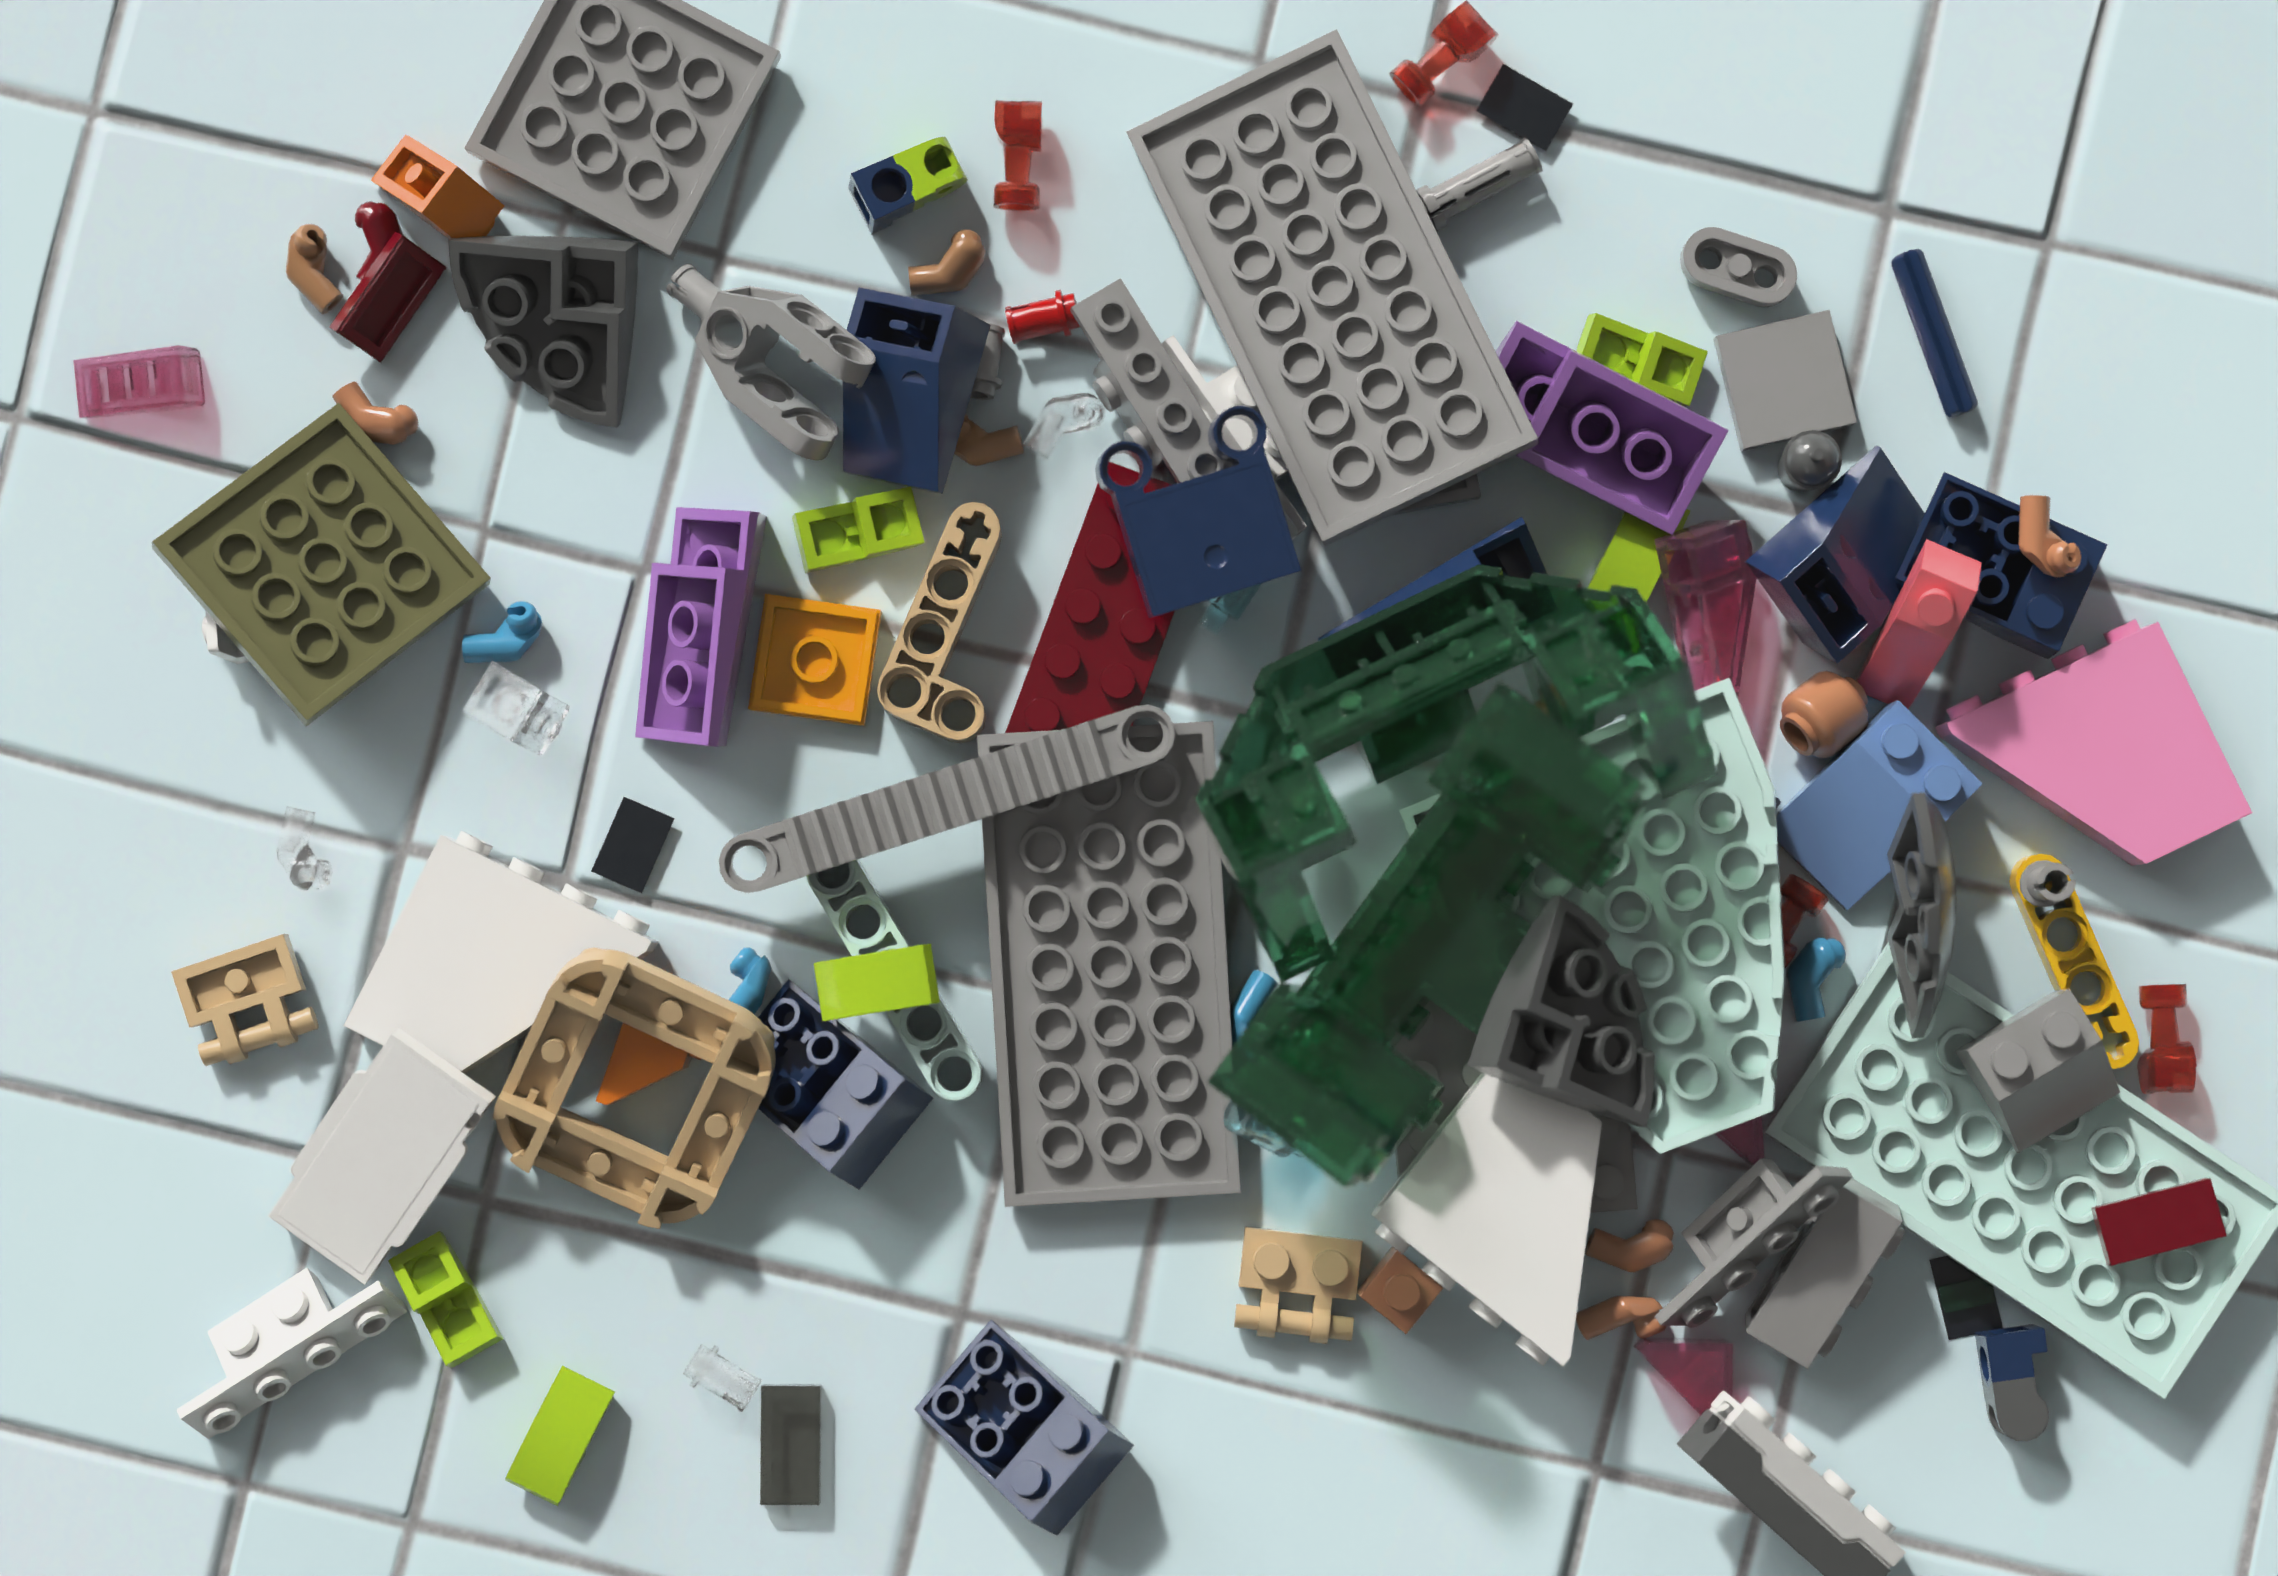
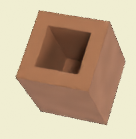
[1357,1246,1443,1334]

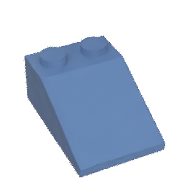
[1776,700,1983,911]

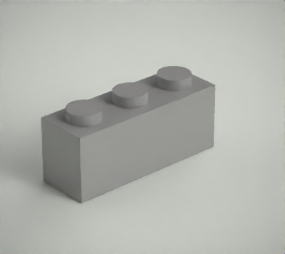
[1745,1178,1905,1369]

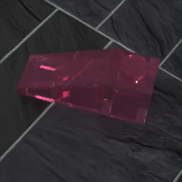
[1654,520,1757,697]

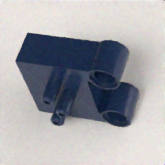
[1095,406,1302,618]

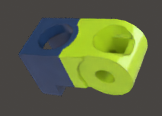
[848,137,968,234]

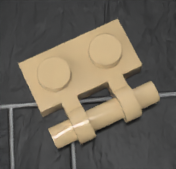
[171,934,319,1066]
[1234,1226,1363,1344]

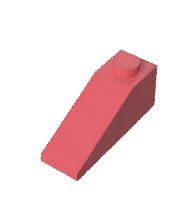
[1856,539,1982,709]

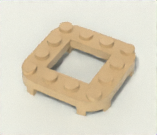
[493,948,775,1229]

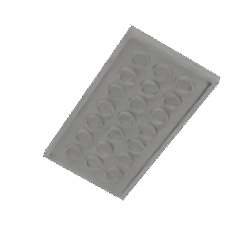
[1126,29,1539,546]
[977,721,1241,1207]

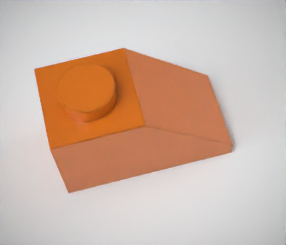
[371,135,505,239]
[596,1023,701,1105]

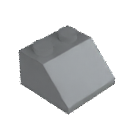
[1955,989,2120,1153]

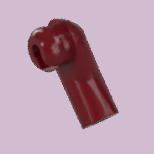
[355,201,403,280]

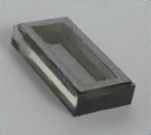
[760,1384,822,1505]

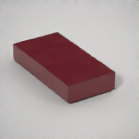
[329,231,447,363]
[2091,1178,2227,1266]

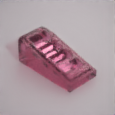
[73,345,205,419]

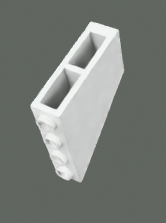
[343,831,658,1074]
[1371,1073,1602,1366]

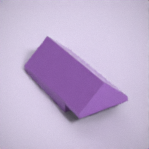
[1495,320,1729,535]
[635,507,767,747]

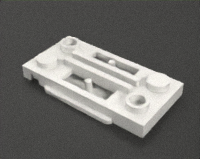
[268,1027,496,1285]

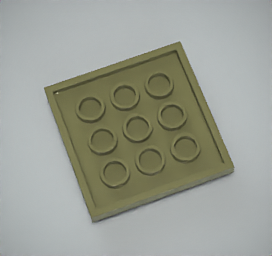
[152,403,491,727]

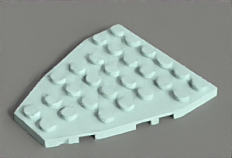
[1399,678,1785,1154]

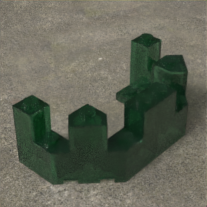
[1195,564,1717,983]
[1207,681,1647,1187]

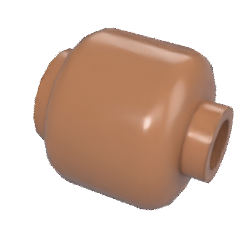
[1780,671,1868,758]

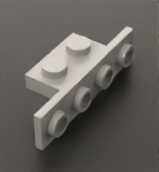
[1070,278,1233,483]
[1655,1158,1853,1328]

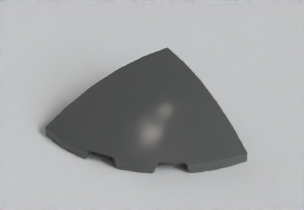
[448,236,639,428]
[1887,792,1957,1038]
[1467,895,1655,1127]

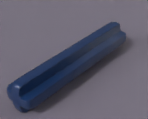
[1891,249,1978,417]

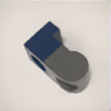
[1975,1324,2049,1441]

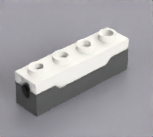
[1676,1390,1906,1576]

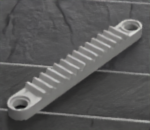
[719,705,1175,893]

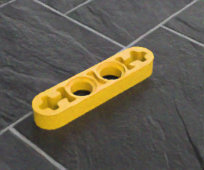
[2009,854,2139,1069]

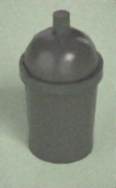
[1778,430,1842,492]

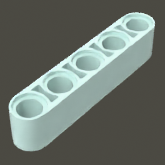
[806,859,983,1101]

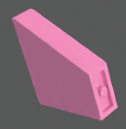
[1935,619,2252,866]

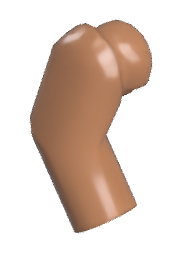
[2019,495,2081,577]

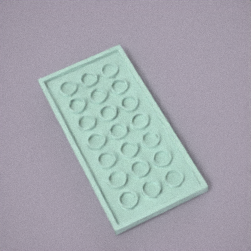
[1763,942,2278,1399]

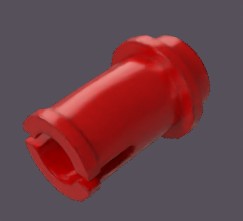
[1005,290,1080,344]

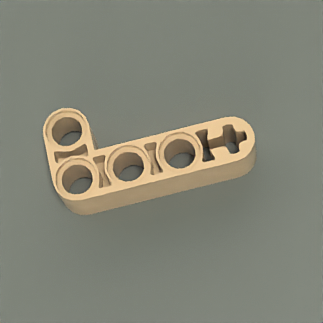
[877,502,1002,744]

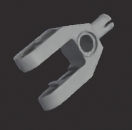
[667,264,876,460]

